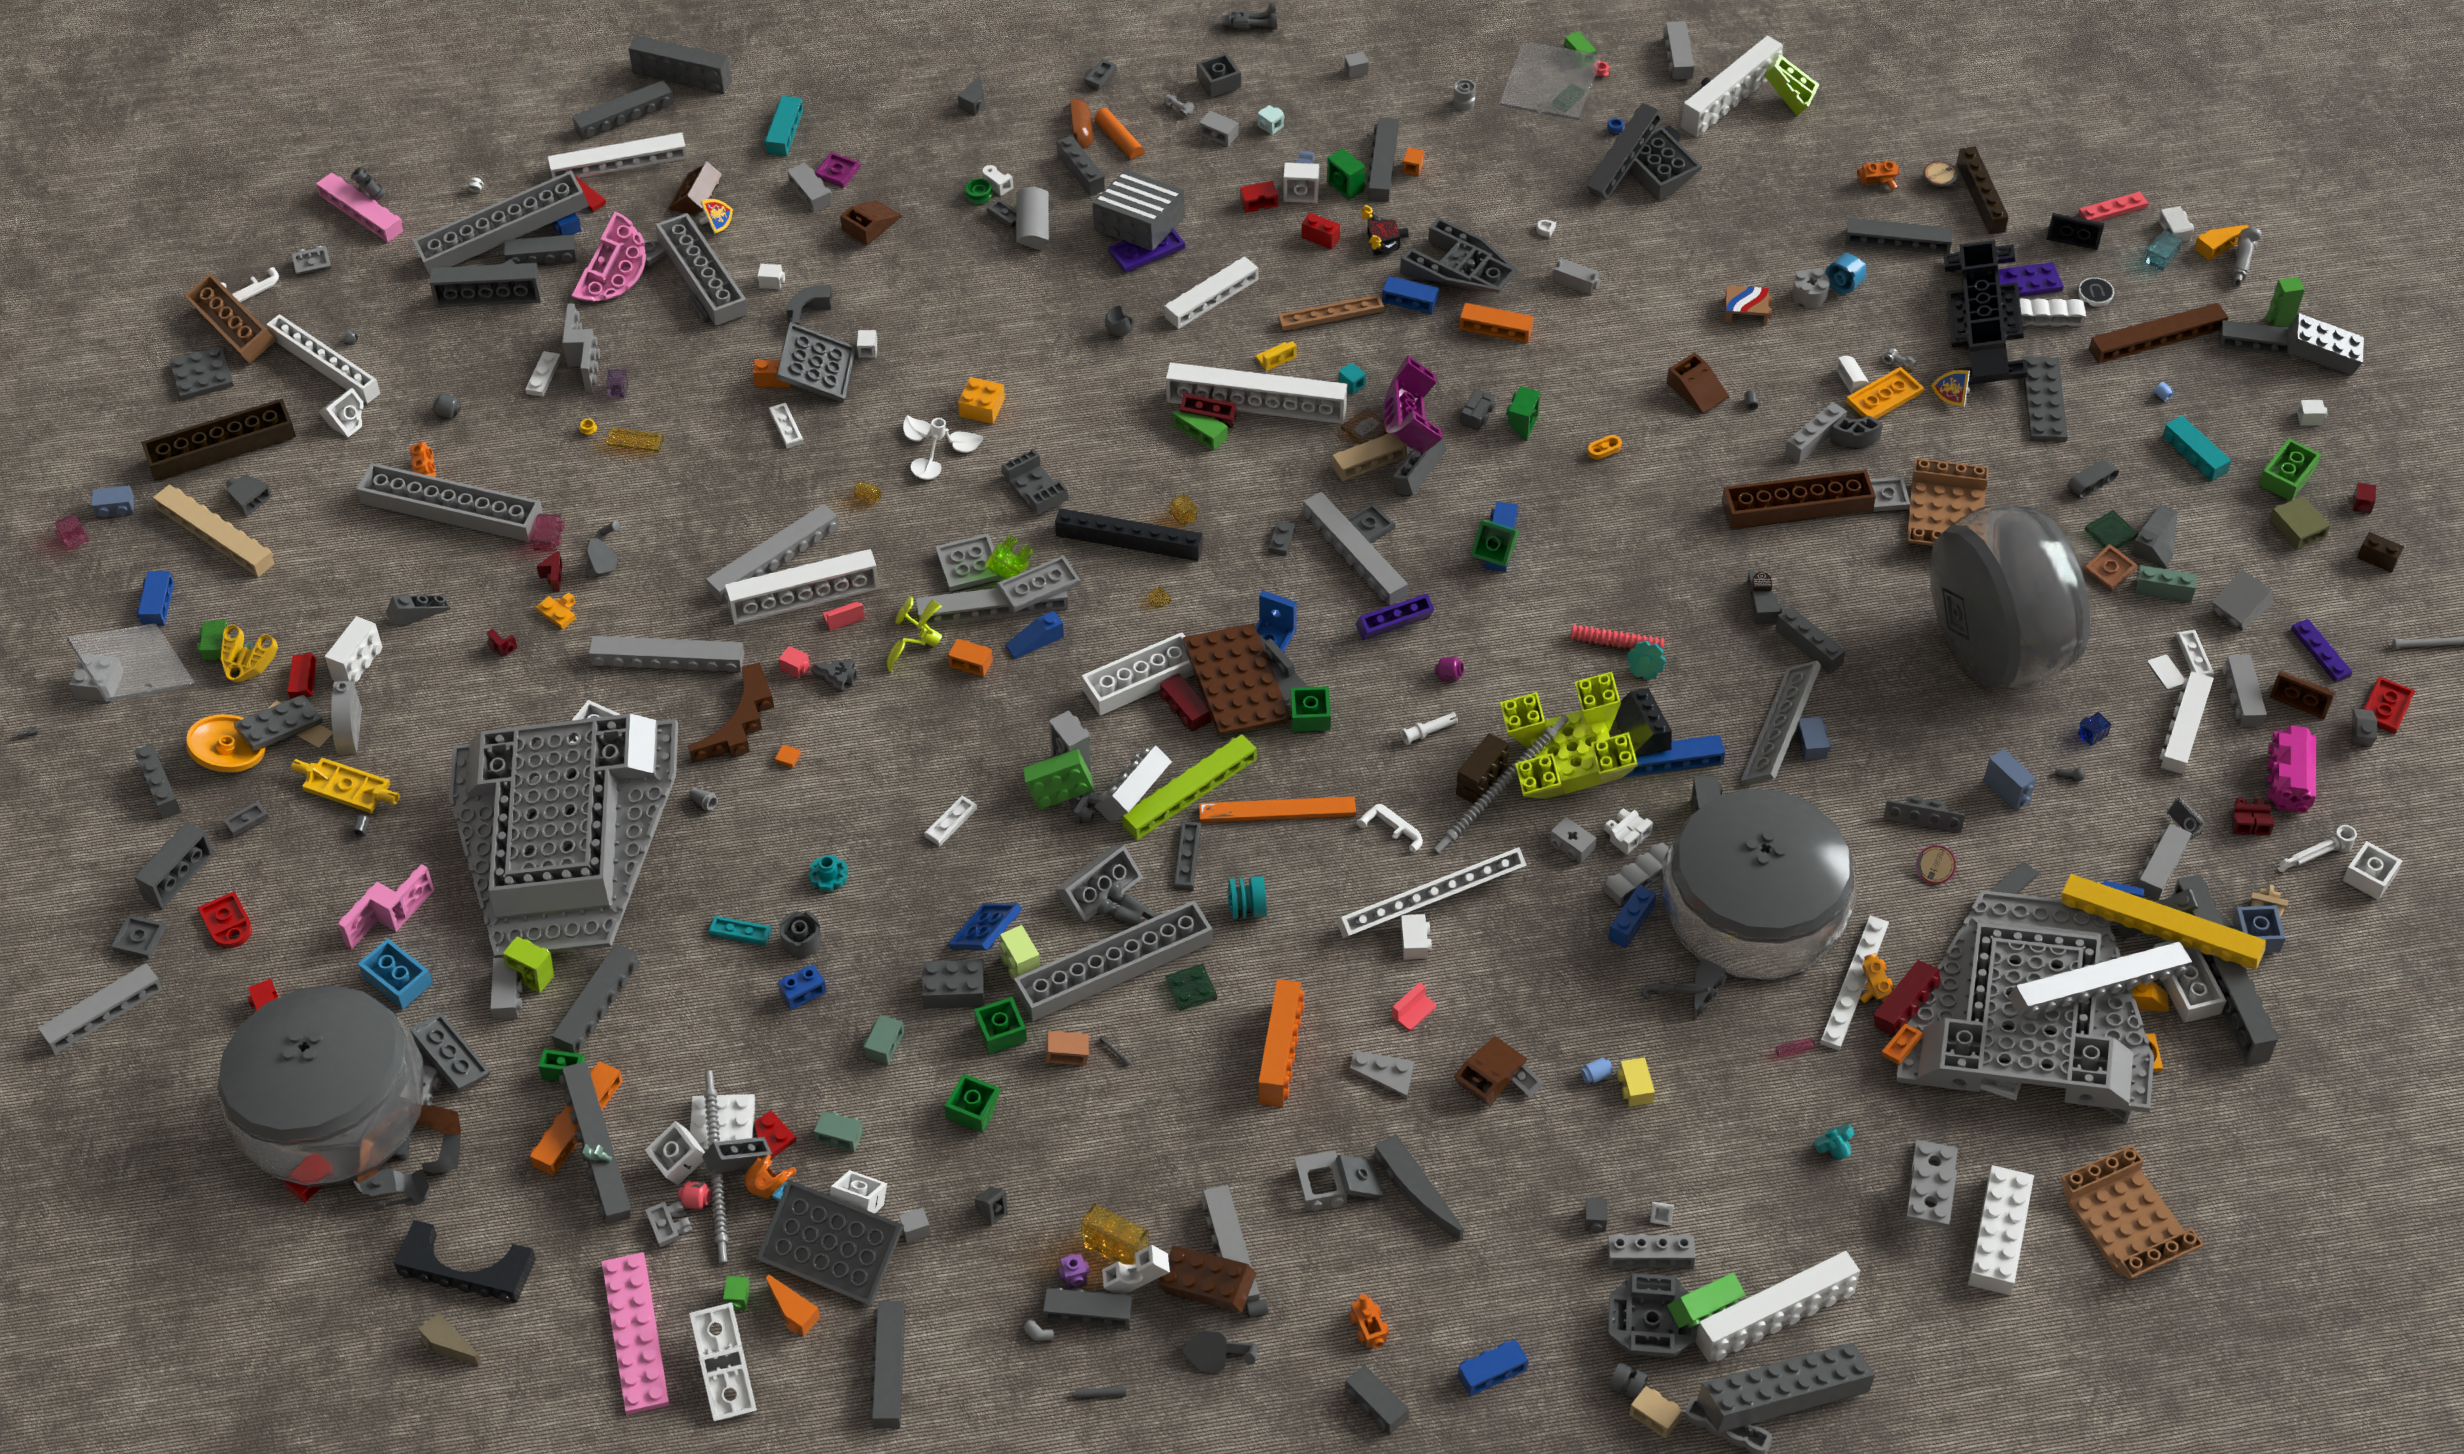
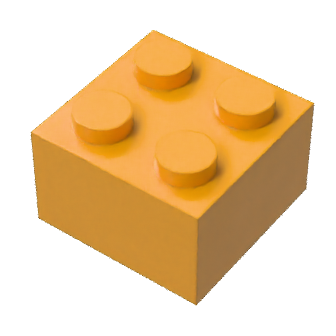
[958,377,1005,424]

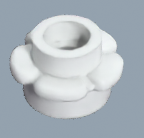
[467,177,484,193]

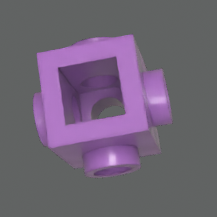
[1058,1254,1090,1289]

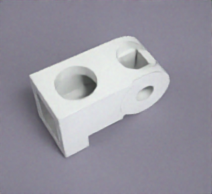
[983,165,1014,196]

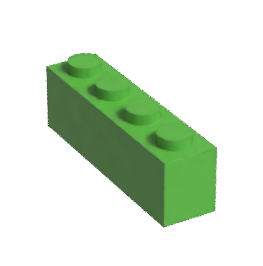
[1667,1272,1746,1328]

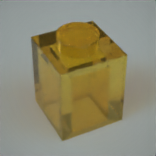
[1169,493,1197,527]

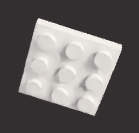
[690,1094,755,1152]

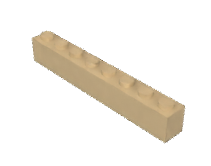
[153,484,274,577]

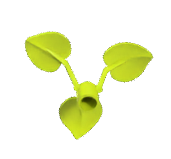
[887,596,942,673]

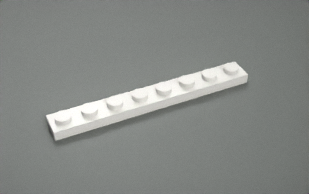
[1820,916,1889,1051]

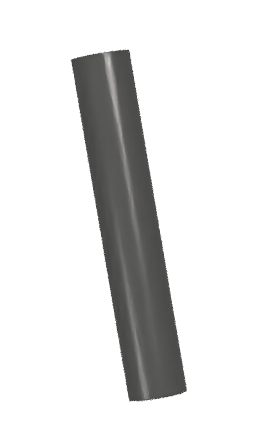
[1075,1387,1127,1398]

